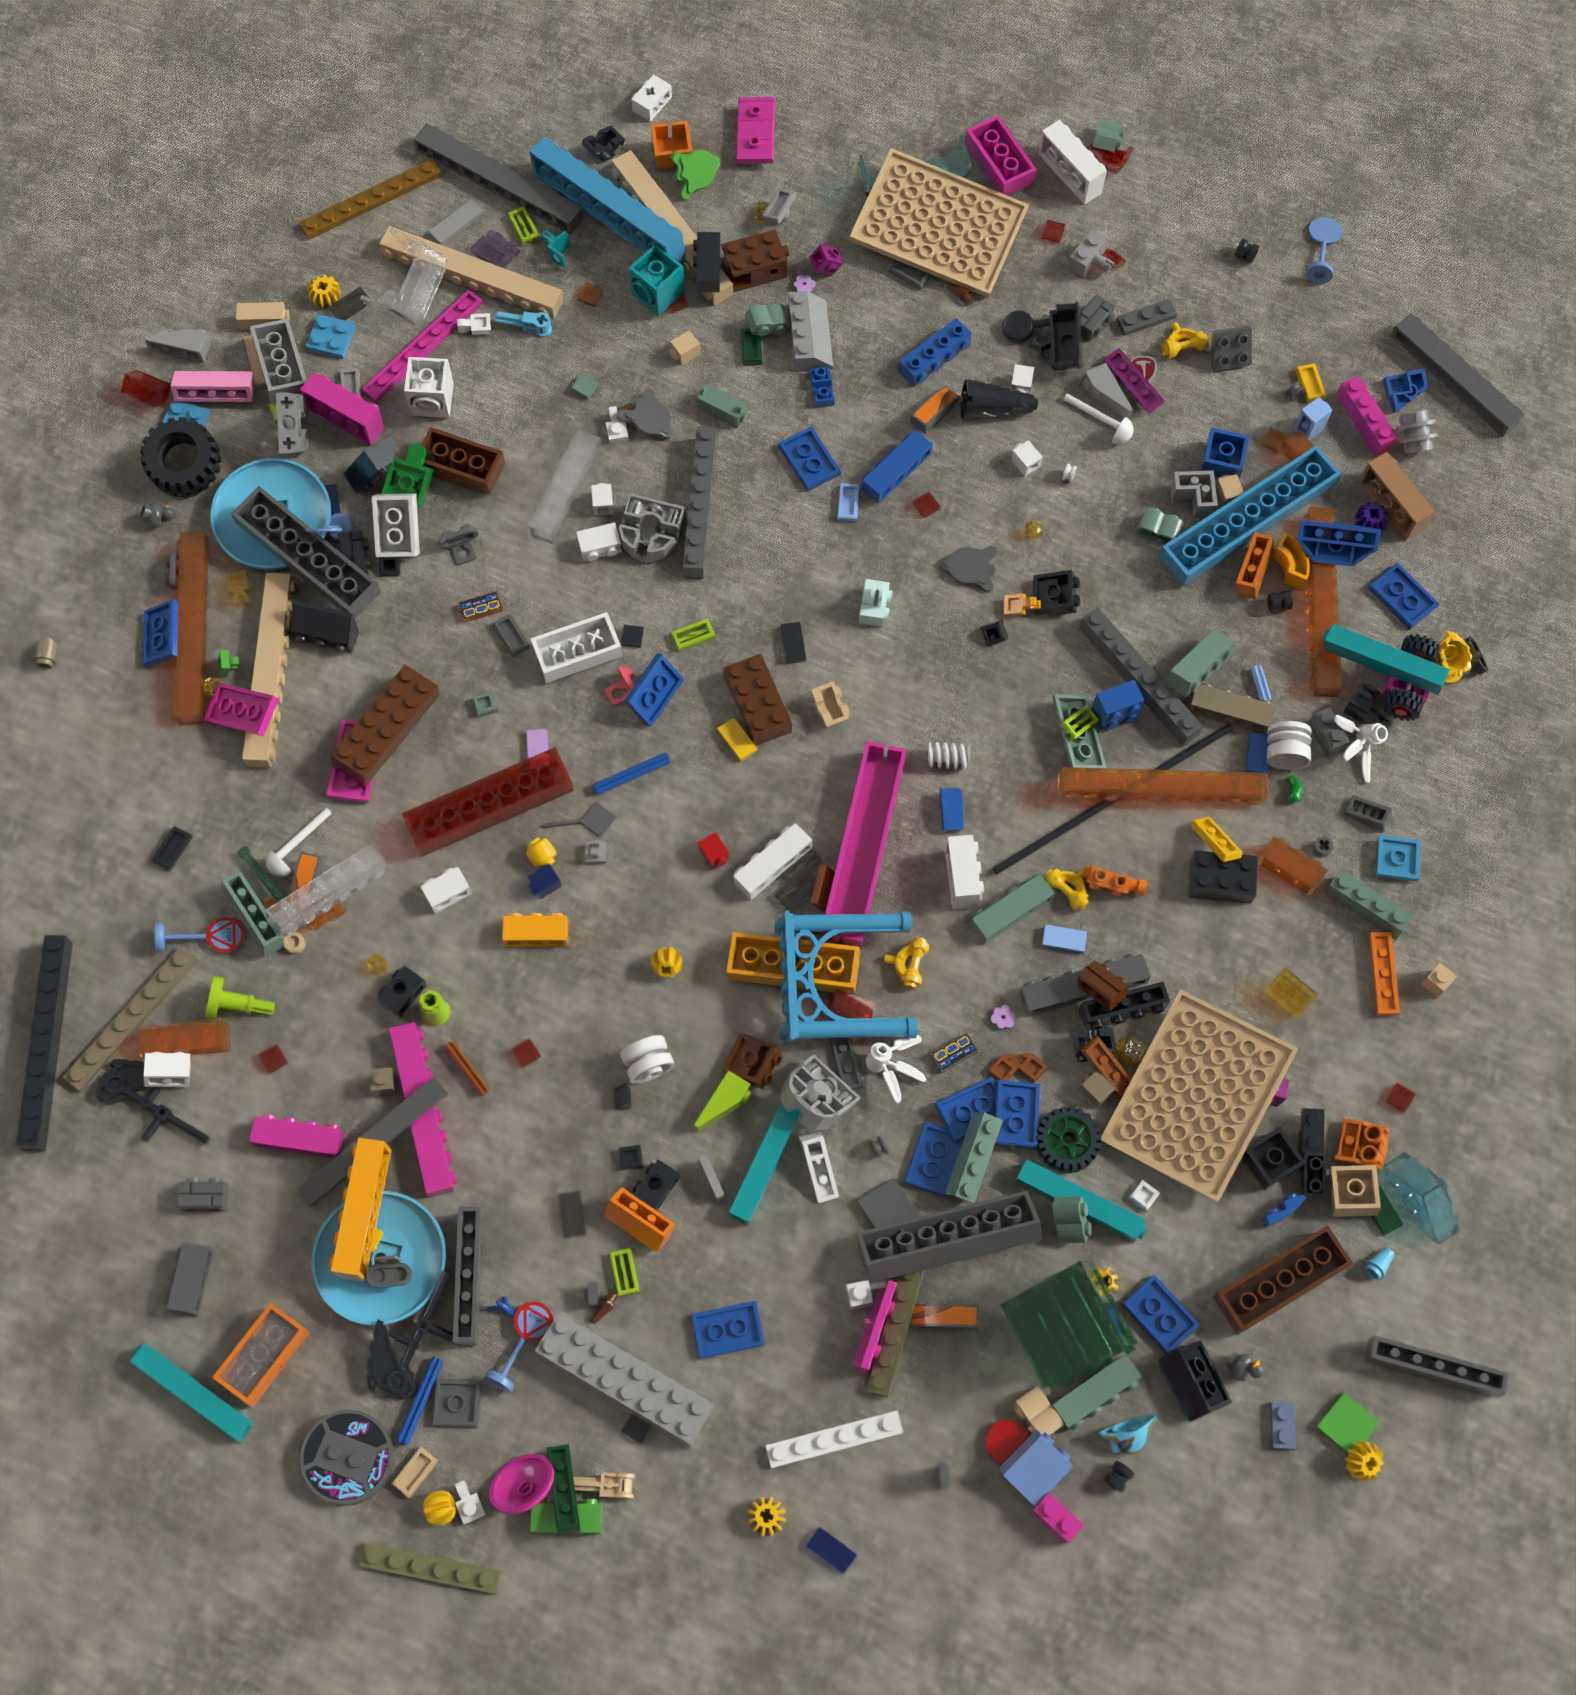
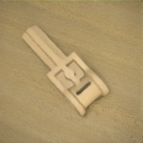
[573,1473,635,1499]

